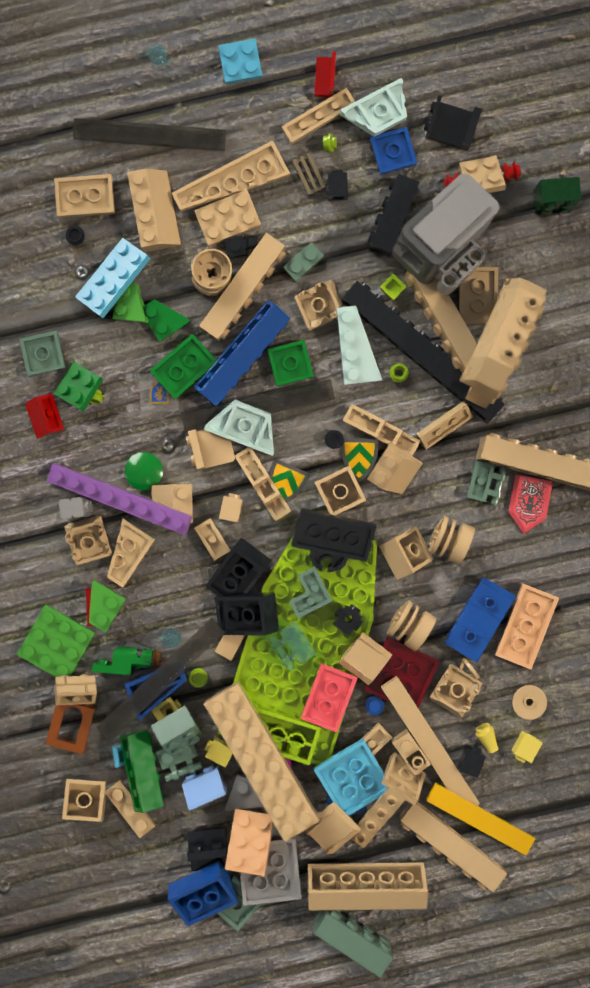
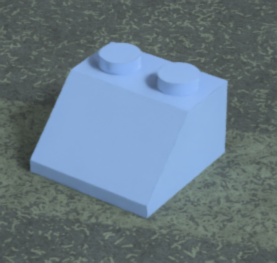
[182,765,228,811]

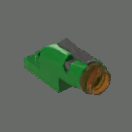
[92,642,161,675]

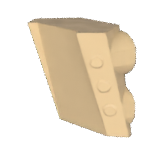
[294,280,344,330]
[64,515,112,565]
[339,632,392,685]
[429,664,483,718]
[306,802,360,854]

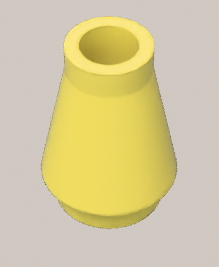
[475,723,499,753]

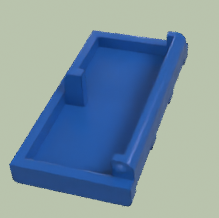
[444,577,516,663]

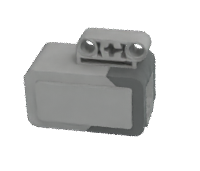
[392,174,499,295]

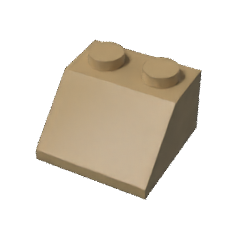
[367,442,423,494]
[151,484,193,524]
[379,526,434,580]
[62,779,106,822]

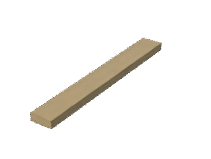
[381,676,480,806]

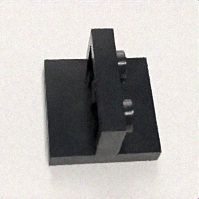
[187,826,228,872]

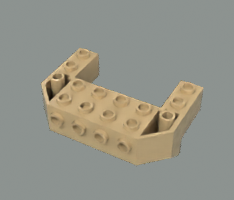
[459,278,546,409]

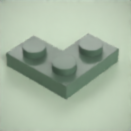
[289,567,332,619]

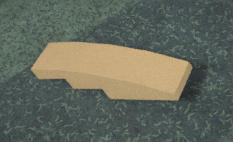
[343,404,421,456]
[235,447,292,523]

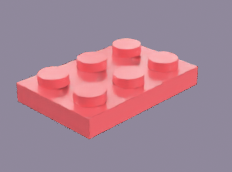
[301,663,358,732]

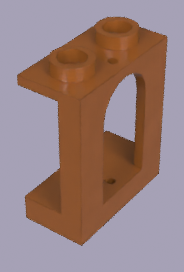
[45,704,98,755]

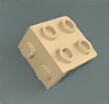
[186,429,235,470]

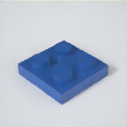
[370,127,417,175]

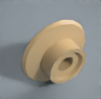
[512,685,547,720]

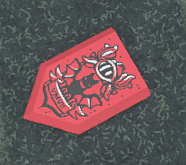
[508,474,553,534]

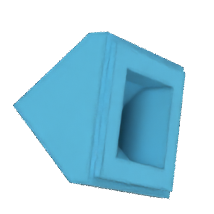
[112,745,125,768]

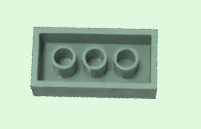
[314,910,393,978]

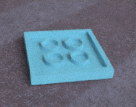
[313,738,387,816]

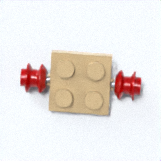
[443,156,521,193]

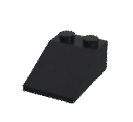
[205,537,272,596]
[215,592,279,636]

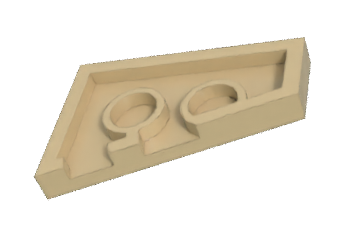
[107,519,155,588]

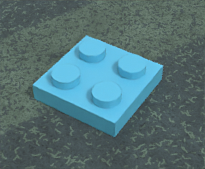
[218,38,263,85]

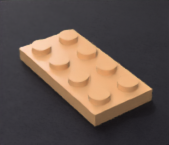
[494,583,559,669]

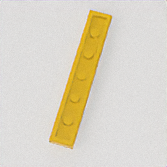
[426,782,535,855]

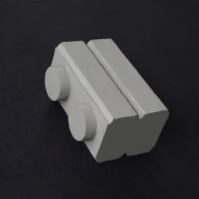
[59,497,93,519]

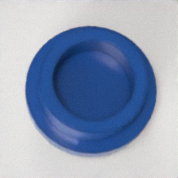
[365,696,384,715]

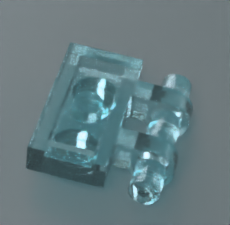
[268,621,317,671]

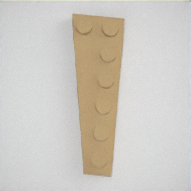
[172,140,290,212]

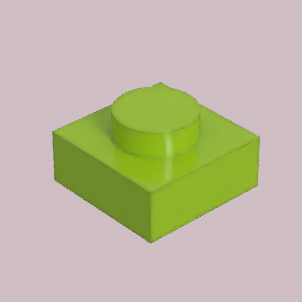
[379,274,407,301]

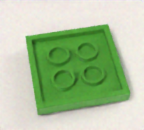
[17,604,96,677]

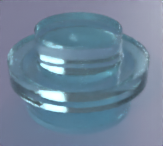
[148,44,168,64]

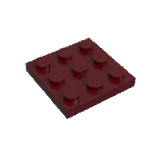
[363,637,440,708]

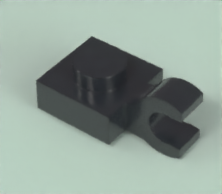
[224,235,258,259]

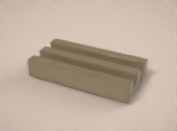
[293,153,326,196]

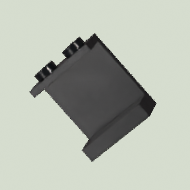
[424,95,482,151]

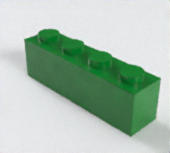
[119,729,163,813]

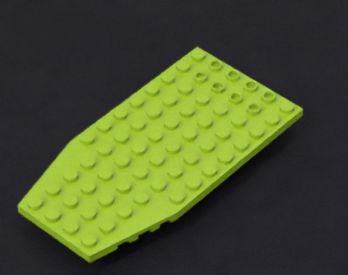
[217,537,377,765]

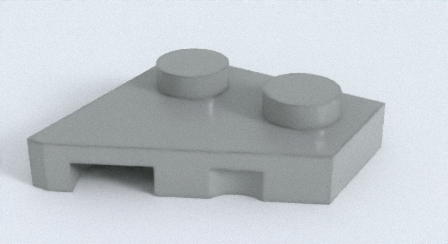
[225,774,264,811]

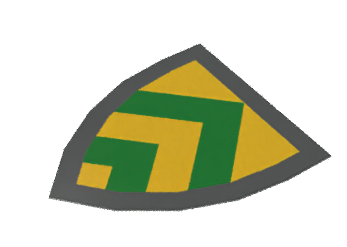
[341,439,379,483]
[269,459,310,502]

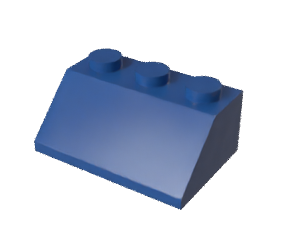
[168,861,238,927]

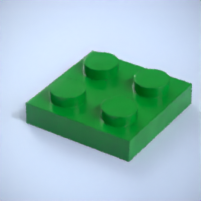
[267,340,314,387]
[54,362,104,412]

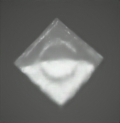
[427,571,454,598]

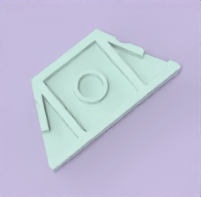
[339,78,407,137]
[204,400,274,456]

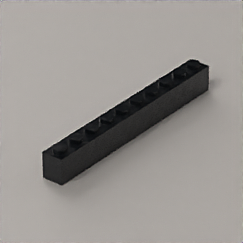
[342,281,505,423]

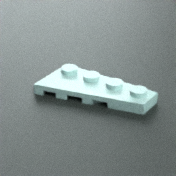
[337,305,382,385]

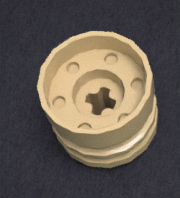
[192,249,232,296]
[428,515,475,565]
[387,600,437,652]

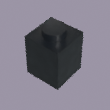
[328,170,348,201]
[457,745,486,778]

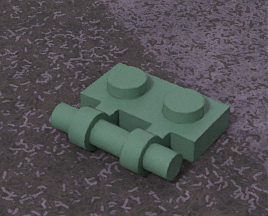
[466,460,507,506]
[156,744,203,782]

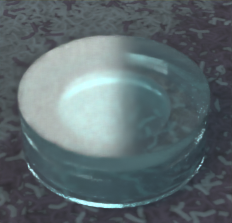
[161,628,181,648]

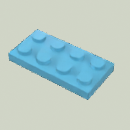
[75,238,151,318]

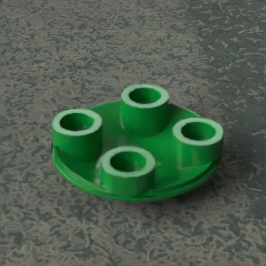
[125,452,163,490]

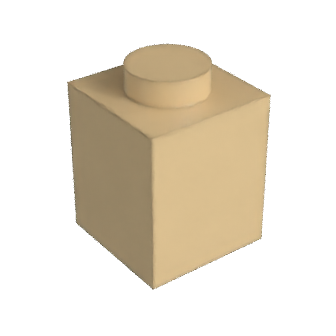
[219,493,244,523]

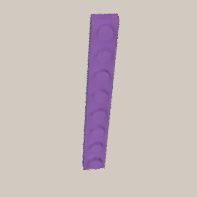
[47,463,193,535]

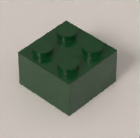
[533,177,581,215]

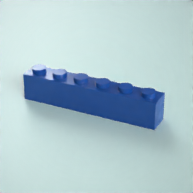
[194,300,290,406]

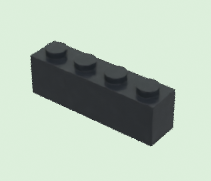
[367,174,420,257]

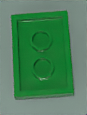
[149,334,217,400]

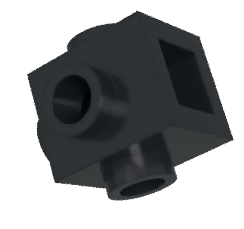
[333,604,363,636]

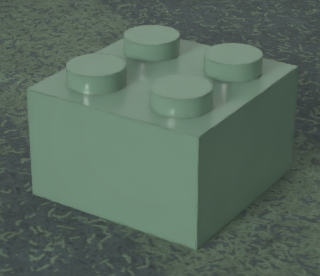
[151,706,204,756]

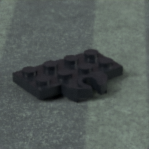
[291,508,377,572]

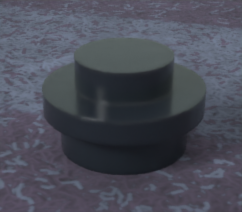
[66,226,85,246]
[325,430,344,449]

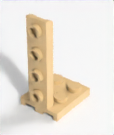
[351,752,426,848]

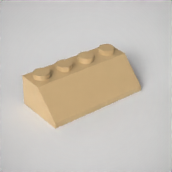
[127,169,181,253]

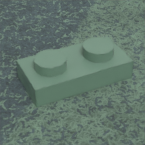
[283,242,324,282]

